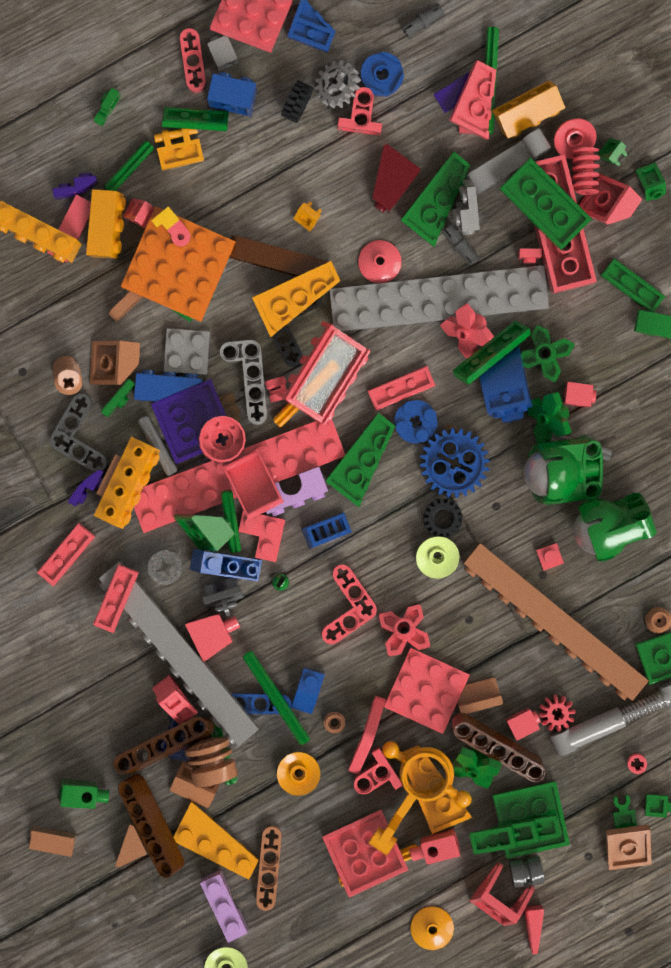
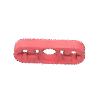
[180,28,206,93]

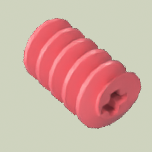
[572,147,600,195]

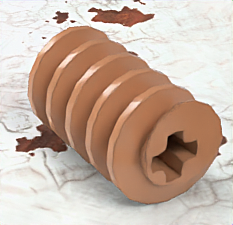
[52,356,82,395]

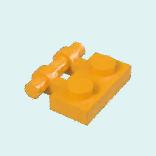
[154,128,204,171]

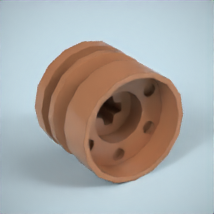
[184,737,238,787]

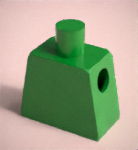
[59,778,109,809]

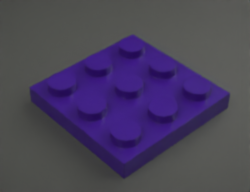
[151,379,228,464]

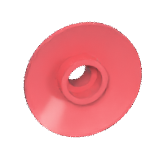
[554,118,596,159]
[358,240,401,284]

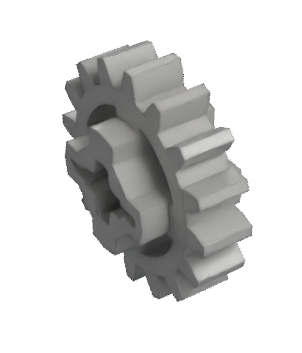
[314,60,361,108]

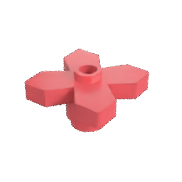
[440,303,494,359]
[379,605,430,657]

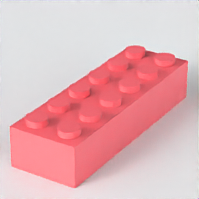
[534,154,597,295]

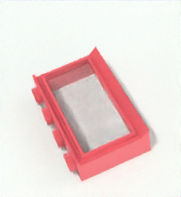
[277,321,370,425]

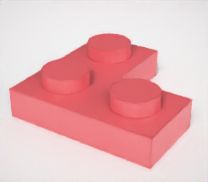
[238,510,285,562]

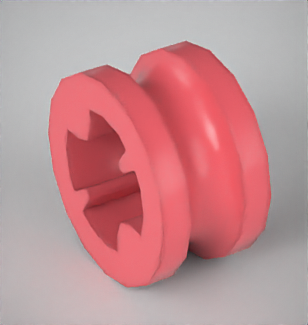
[627,753,647,774]

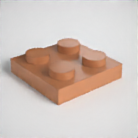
[605,825,652,870]

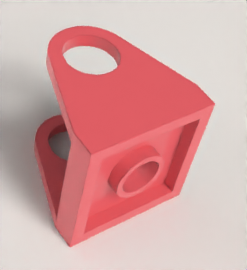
[469,862,535,926]

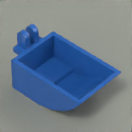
[480,345,533,423]

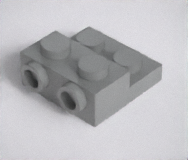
[453,179,480,235]

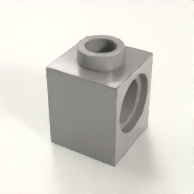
[207,34,238,71]

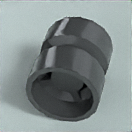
[509,855,544,889]

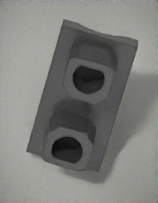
[202,578,244,616]

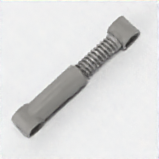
[550,682,671,757]

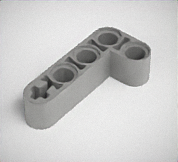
[466,128,551,195]
[220,340,267,425]

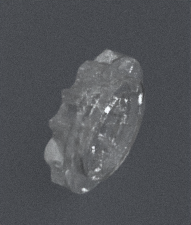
[148,550,183,585]

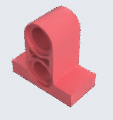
[338,87,382,136]
[122,198,154,229]
[152,675,198,725]
[354,746,403,794]

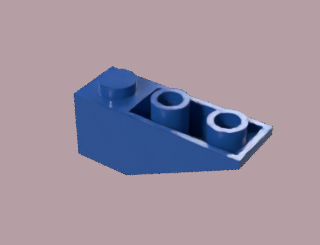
[134,370,203,402]
[190,548,262,581]

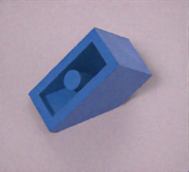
[291,666,325,714]

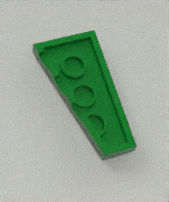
[400,152,471,247]
[324,412,395,507]

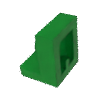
[636,162,666,201]

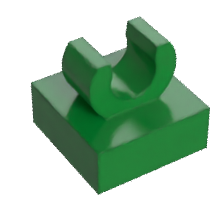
[597,138,627,166]

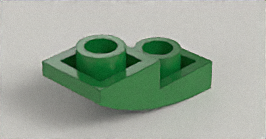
[634,310,671,340]

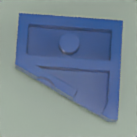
[287,0,336,53]

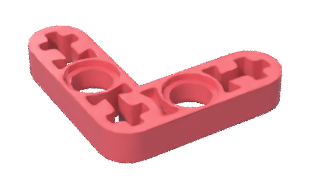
[322,564,377,644]
[348,695,386,775]

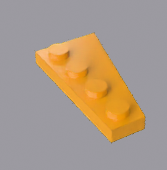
[252,260,341,337]
[402,745,472,834]
[173,801,259,880]

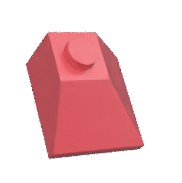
[579,174,642,225]

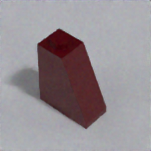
[372,143,421,214]

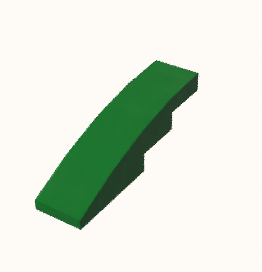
[469,814,563,855]

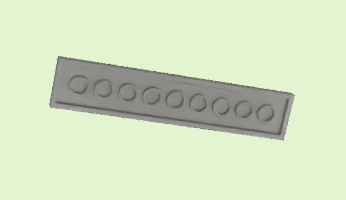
[329,265,549,332]

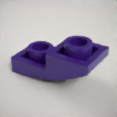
[434,71,470,113]
[53,173,98,200]
[68,470,105,506]

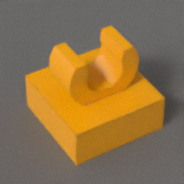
[293,202,322,232]

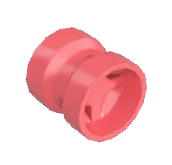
[264,376,288,403]

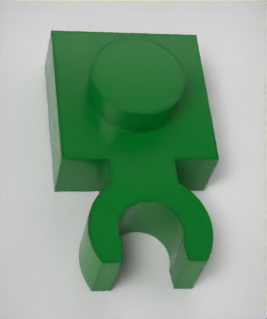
[93,88,121,127]
[644,793,671,818]
[612,794,637,829]

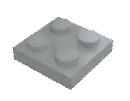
[164,328,210,375]

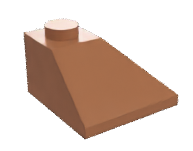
[90,341,140,385]

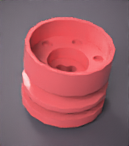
[199,416,246,463]

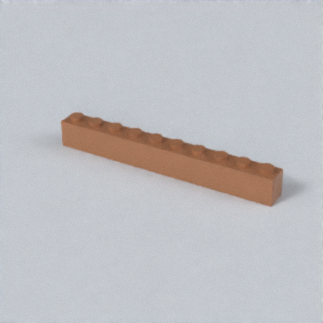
[462,543,649,701]

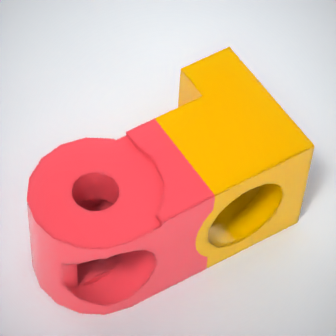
[151,207,191,247]

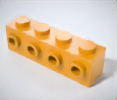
[0,201,82,263]
[94,437,161,529]

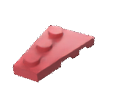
[449,60,496,140]

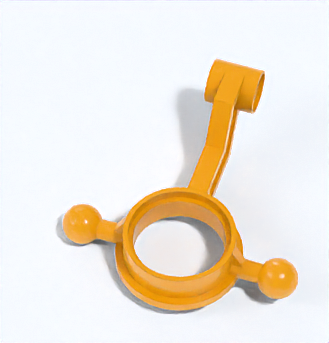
[368,741,472,856]

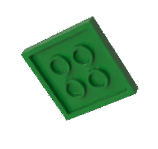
[492,780,570,859]

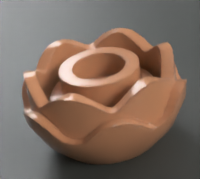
[645,607,671,634]

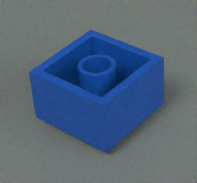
[207,72,257,117]

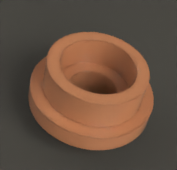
[324,711,345,733]

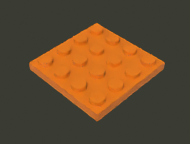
[121,206,236,322]

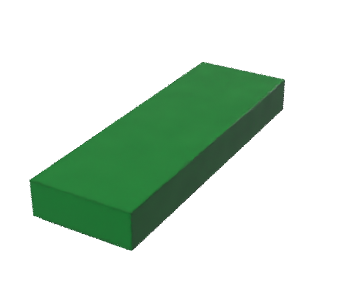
[162,107,229,131]
[600,258,666,312]

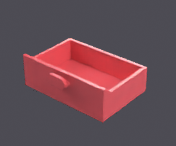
[223,449,284,520]

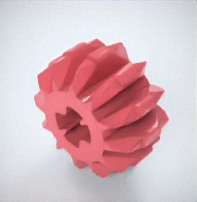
[538,694,575,732]

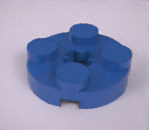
[361,52,404,97]
[394,400,438,443]

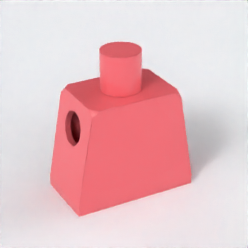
[185,613,240,662]
[409,827,460,864]

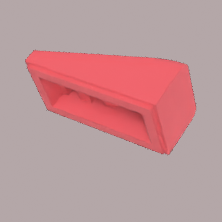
[524,905,544,954]

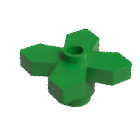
[521,325,575,382]
[527,392,572,443]
[452,747,502,789]

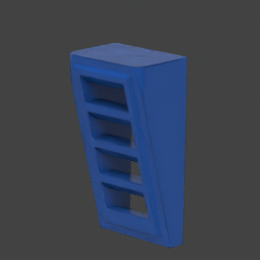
[302,512,352,549]

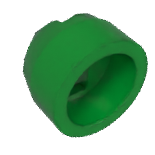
[272,573,289,591]

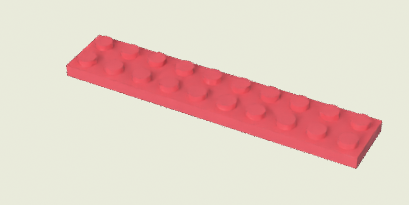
[134,419,345,533]

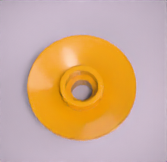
[277,752,320,796]
[410,906,454,950]

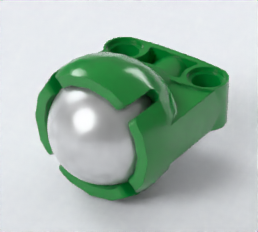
[523,435,603,505]
[573,493,657,562]

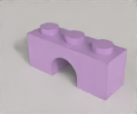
[266,467,328,516]
[200,869,248,942]

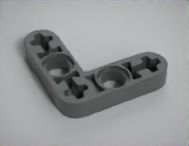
[50,393,108,472]

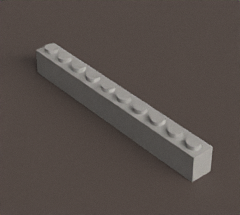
[99,562,260,746]

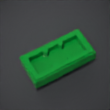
[101,379,135,418]

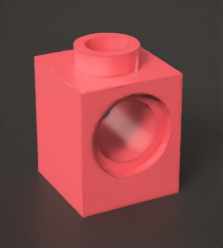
[563,382,596,407]
[505,708,541,741]

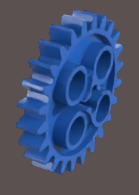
[420,428,490,498]

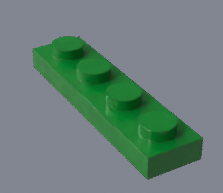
[452,320,531,385]

